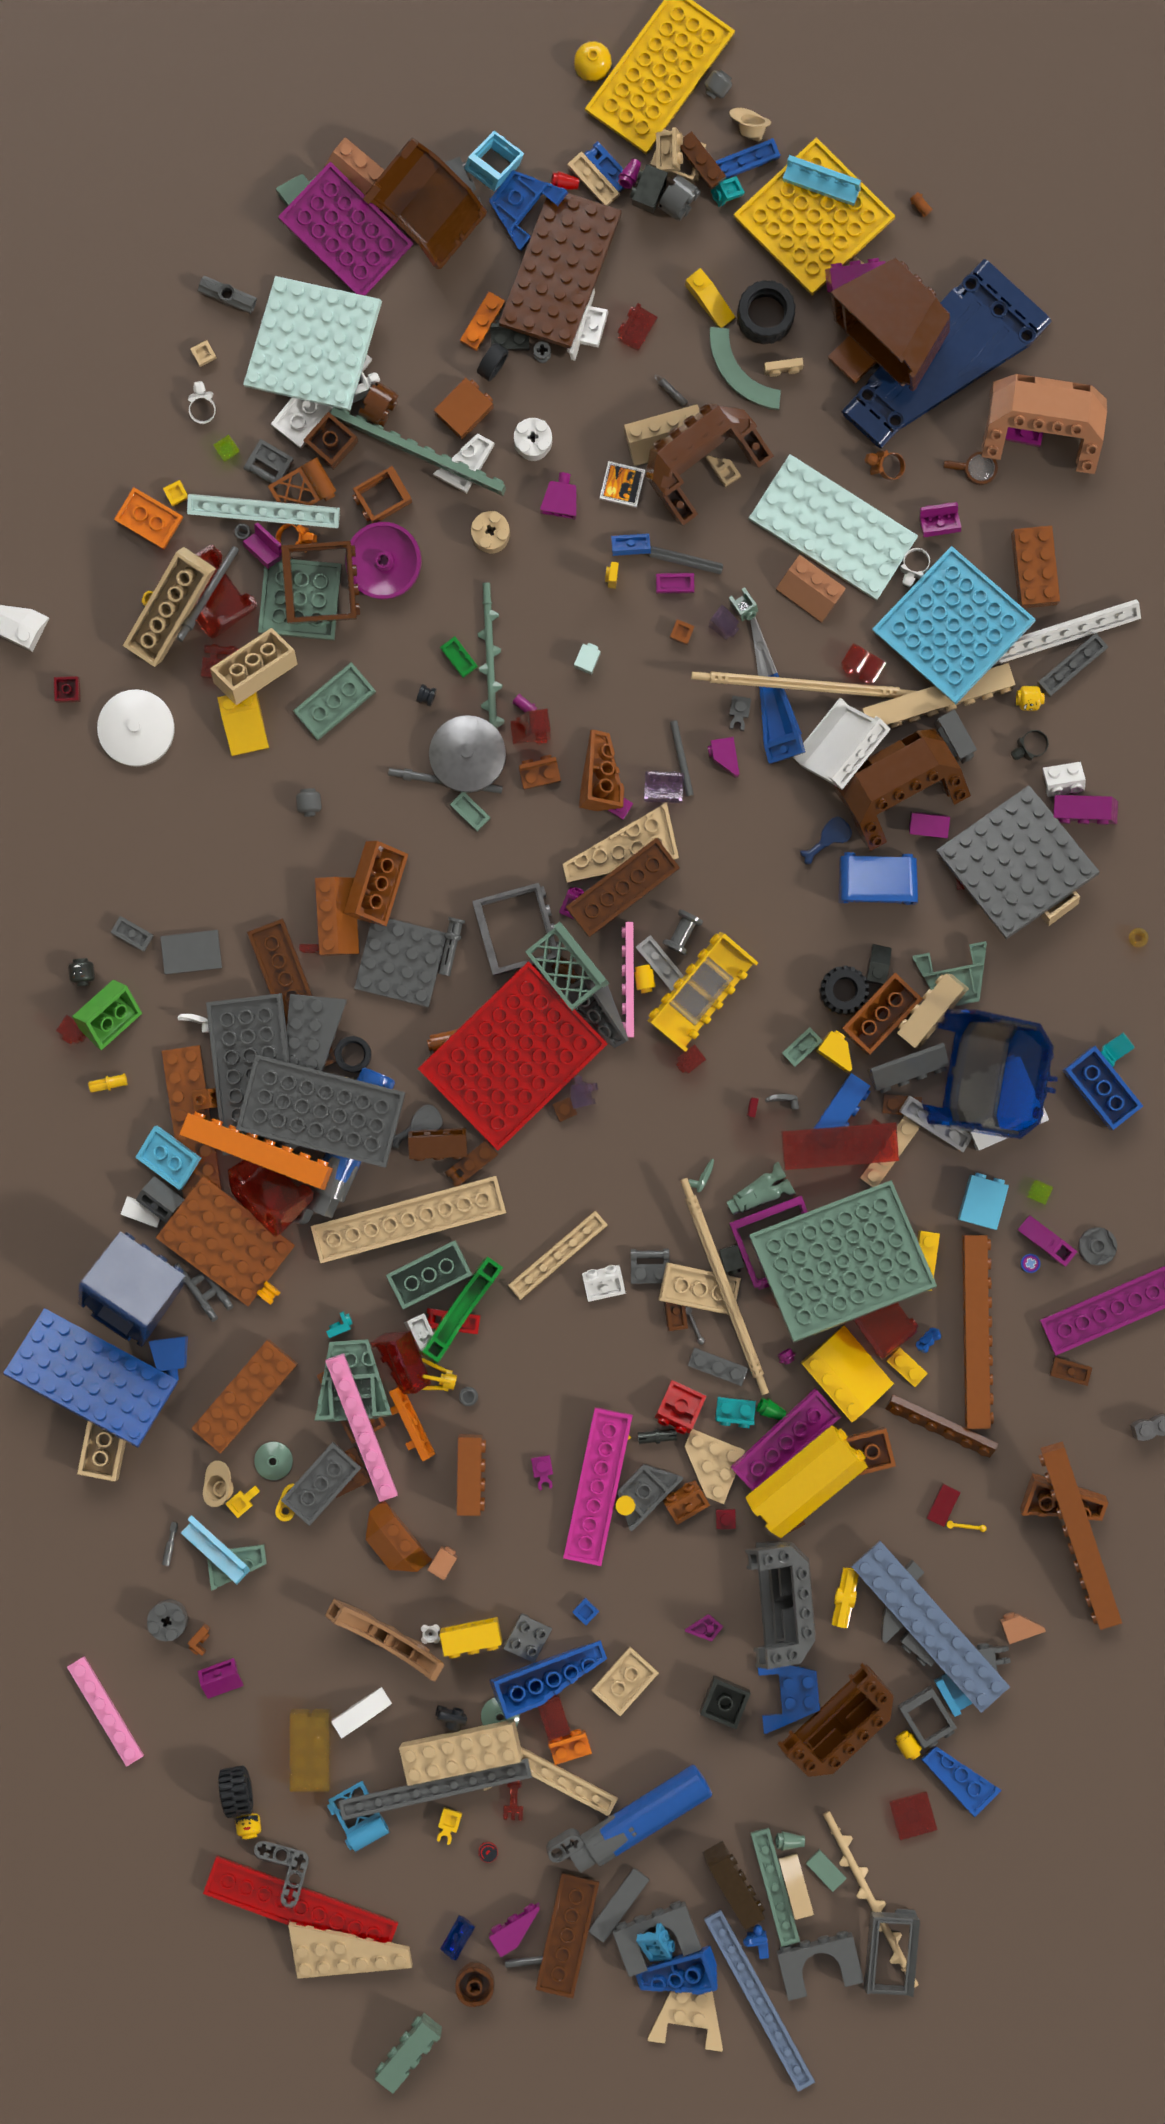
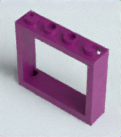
[729,1195,808,1290]

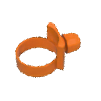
[276,524,317,553]

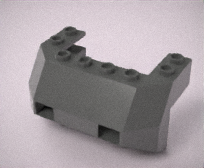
[745,1541,816,1669]

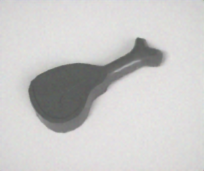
[392,1104,443,1149]

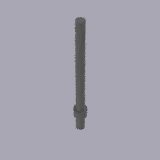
[176,546,239,642]
[388,768,503,794]

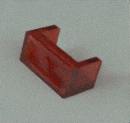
[538,1694,571,1740]

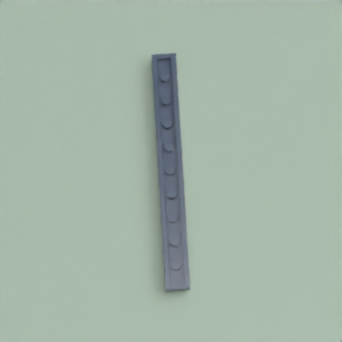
[704,1909,815,2092]

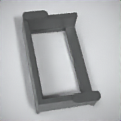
[864,1909,920,1997]

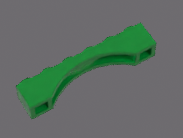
[419,1256,503,1364]

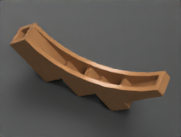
[325,1599,445,1681]

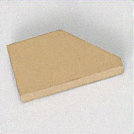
[705,456,741,487]

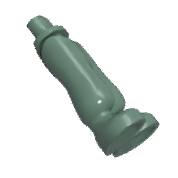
[726,1162,796,1215]

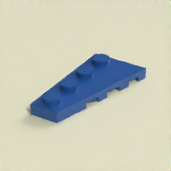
[921,1746,1002,1817]

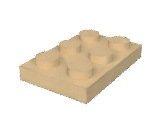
[591,1646,659,1716]

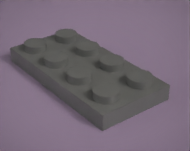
[281,1442,362,1526]

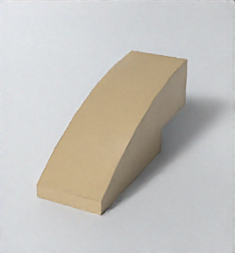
[778,1853,814,1920]

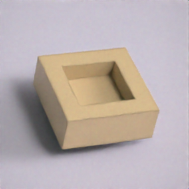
[191,340,217,367]

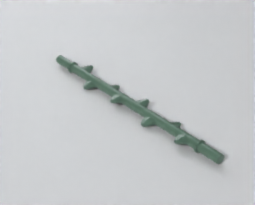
[478,583,505,729]

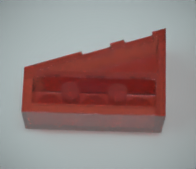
[510,708,551,744]
[370,1331,431,1394]

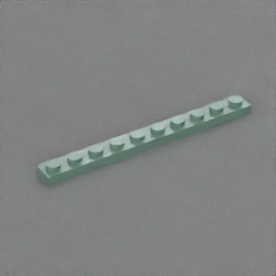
[330,407,506,496]

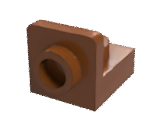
[192,1088,218,1110]
[187,1623,210,1656]

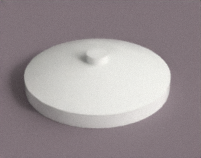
[97,690,175,767]

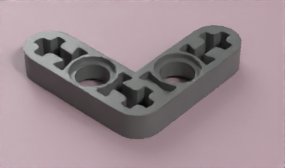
[254,1841,309,1908]

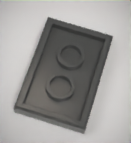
[160,930,222,975]

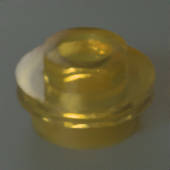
[1129,928,1148,947]

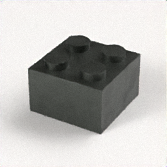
[700,1675,751,1729]

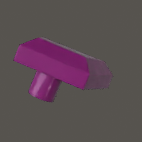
[685,1614,724,1642]

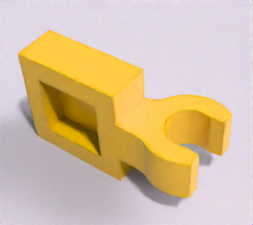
[225,1485,260,1518]

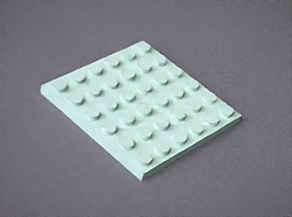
[243,276,382,411]

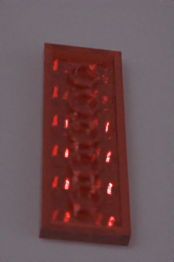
[781,1122,899,1170]

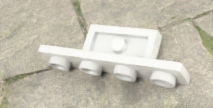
[567,289,608,361]

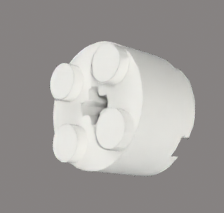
[514,418,552,461]

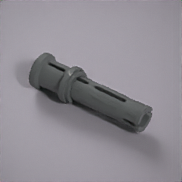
[438,917,465,976]

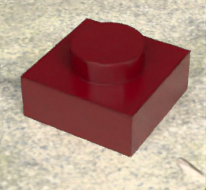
[716,1509,736,1529]

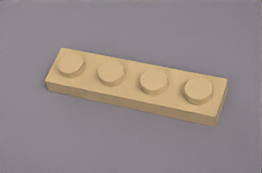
[860,1116,920,1187]

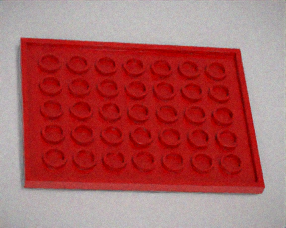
[417,961,608,1151]

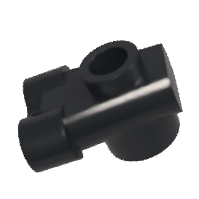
[435,1705,467,1731]

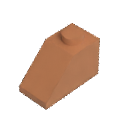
[428,1546,458,1580]
[1000,1612,1046,1644]

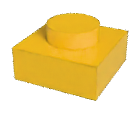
[163,480,188,507]

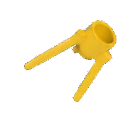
[409,1358,457,1391]

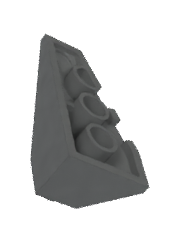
[562,974,629,1048]

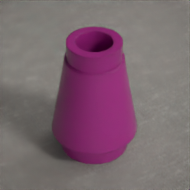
[618,159,641,189]

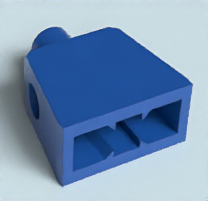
[149,1336,188,1380]

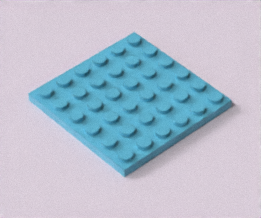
[872,546,1036,705]

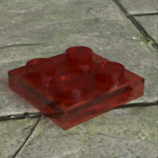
[889,1791,937,1840]

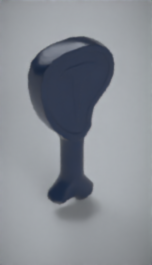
[800,816,852,864]

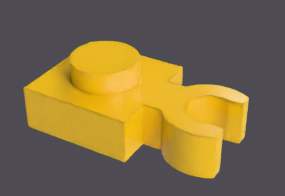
[437,1807,462,1845]

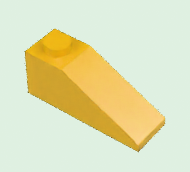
[685,268,736,328]

